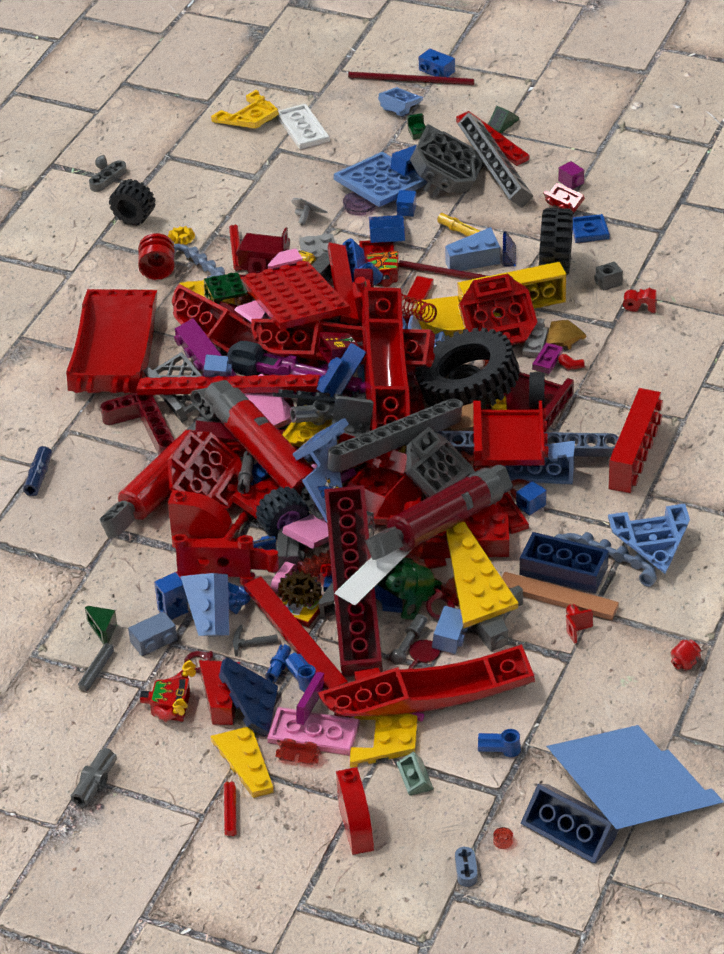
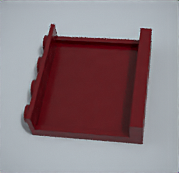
[481,372,574,430]

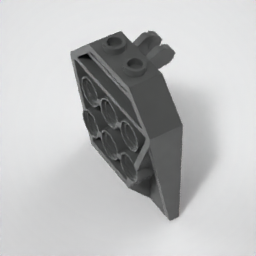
[410,124,483,197]

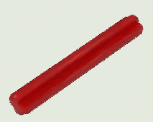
[229,224,242,271]

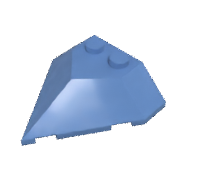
[608,504,690,574]

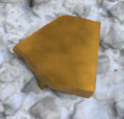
[546,320,587,350]

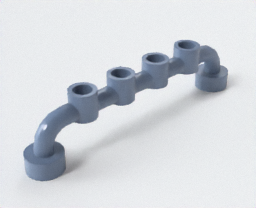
[173,242,225,278]
[555,532,657,587]

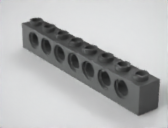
[458,112,533,208]

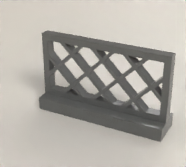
[143,352,202,423]

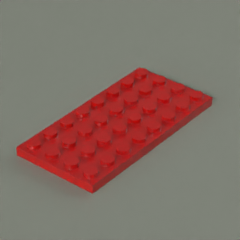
[241,261,351,330]

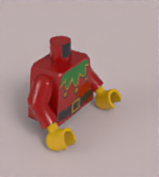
[140,660,196,722]

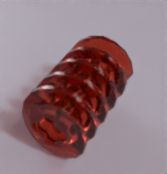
[297,550,331,581]

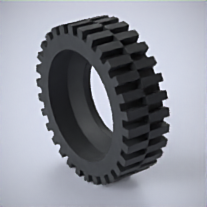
[415,328,520,410]

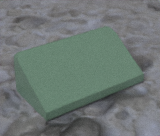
[397,751,434,796]

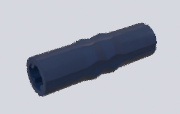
[23,446,53,496]

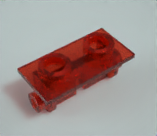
[275,738,322,765]

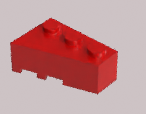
[199,660,240,725]

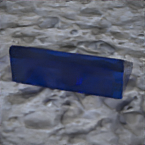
[502,231,516,266]

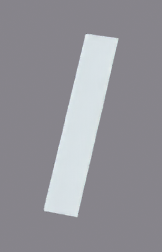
[334,549,411,605]

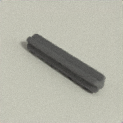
[78,643,114,692]

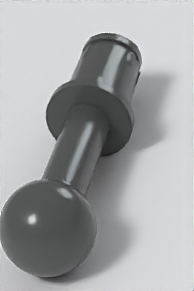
[390,614,427,664]

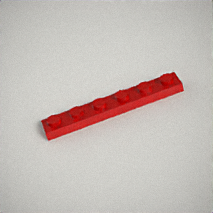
[456,111,530,166]

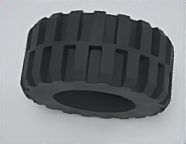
[539,208,573,275]

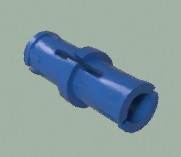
[265,644,292,682]

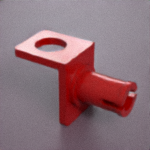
[565,604,593,644]

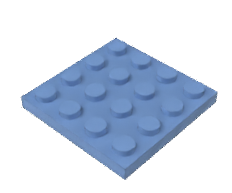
[334,152,428,207]

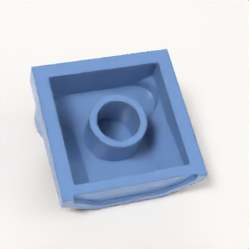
[378,87,423,116]

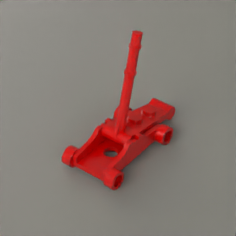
[172,510,279,586]

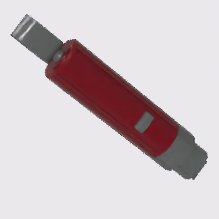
[365,465,513,560]

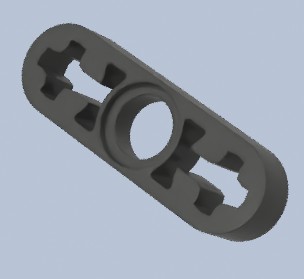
[89,160,127,192]

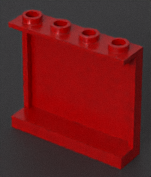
[473,401,548,466]

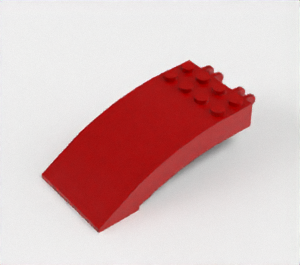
[66,289,158,393]

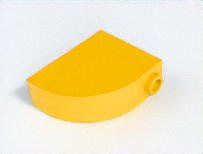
[413,296,465,338]

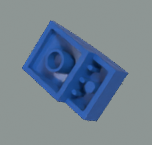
[369,215,405,243]

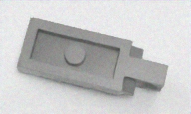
[523,318,547,358]

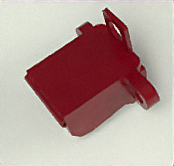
[235,227,290,271]

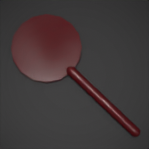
[408,639,440,669]

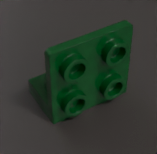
[204,272,248,304]

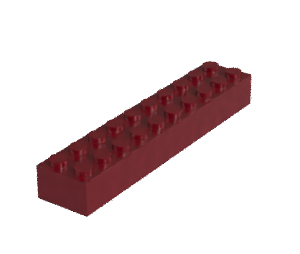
[324,485,383,677]

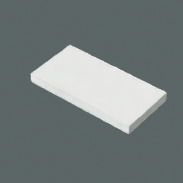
[276,104,330,150]

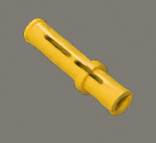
[437,213,480,236]

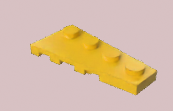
[210,727,274,798]

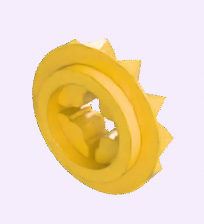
[168,226,195,245]

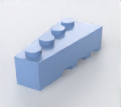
[502,441,575,485]

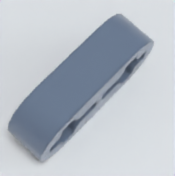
[455,847,477,887]

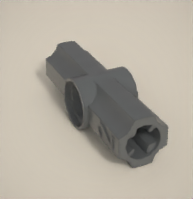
[290,400,335,425]
[71,748,117,808]

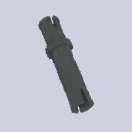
[237,451,255,494]

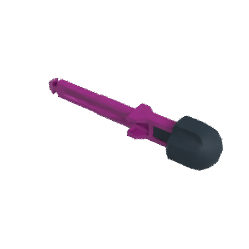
[227,341,366,393]

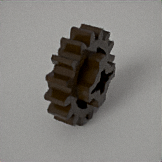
[278,571,322,608]

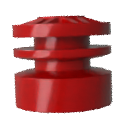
[138,233,175,280]

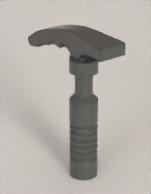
[233,625,278,656]

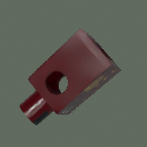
[318,332,363,364]

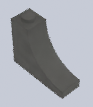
[471,585,523,651]

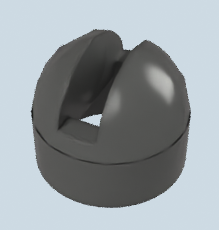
[95,155,108,169]

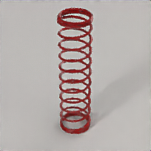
[401,293,437,323]

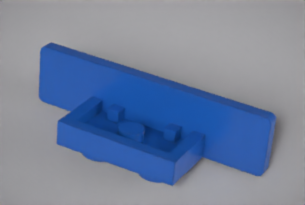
[317,343,366,397]

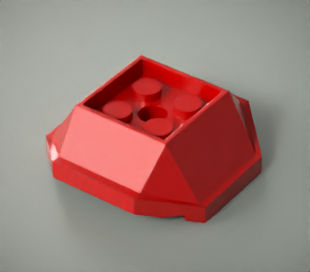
[458,273,538,345]
[168,431,242,510]
[343,464,423,525]

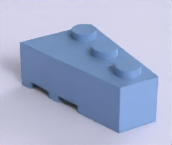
[445,227,500,271]
[180,573,229,637]

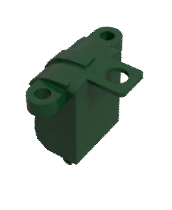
[377,557,443,620]

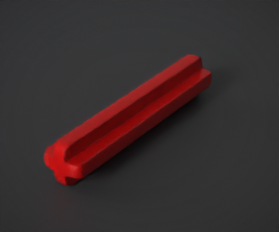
[224,781,237,836]

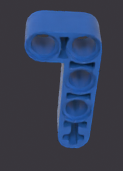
[342,238,383,286]

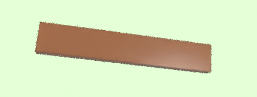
[502,572,619,620]

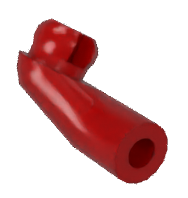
[558,354,585,370]

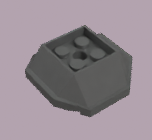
[404,427,475,498]

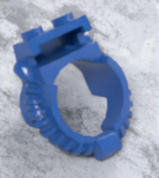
[228,582,251,614]

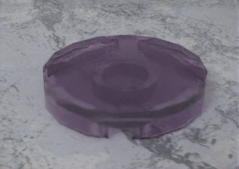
[343,192,376,215]

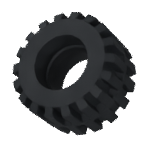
[109,179,156,226]

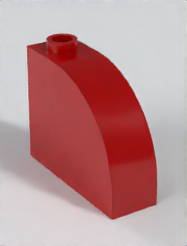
[168,490,232,539]
[336,767,374,855]

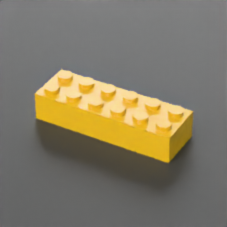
[457,262,566,317]

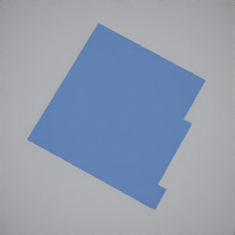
[546,725,724,829]

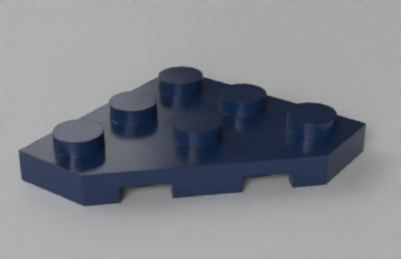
[219,657,278,737]

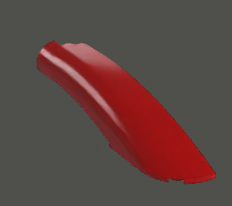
[172,284,320,376]
[362,287,410,451]
[251,319,435,367]
[318,644,535,716]

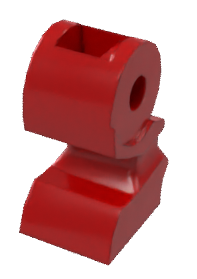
[623,287,657,314]

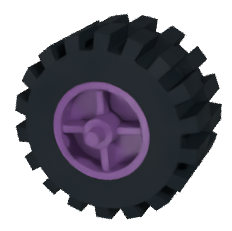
[256,487,310,539]

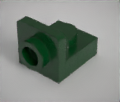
[407,113,426,140]

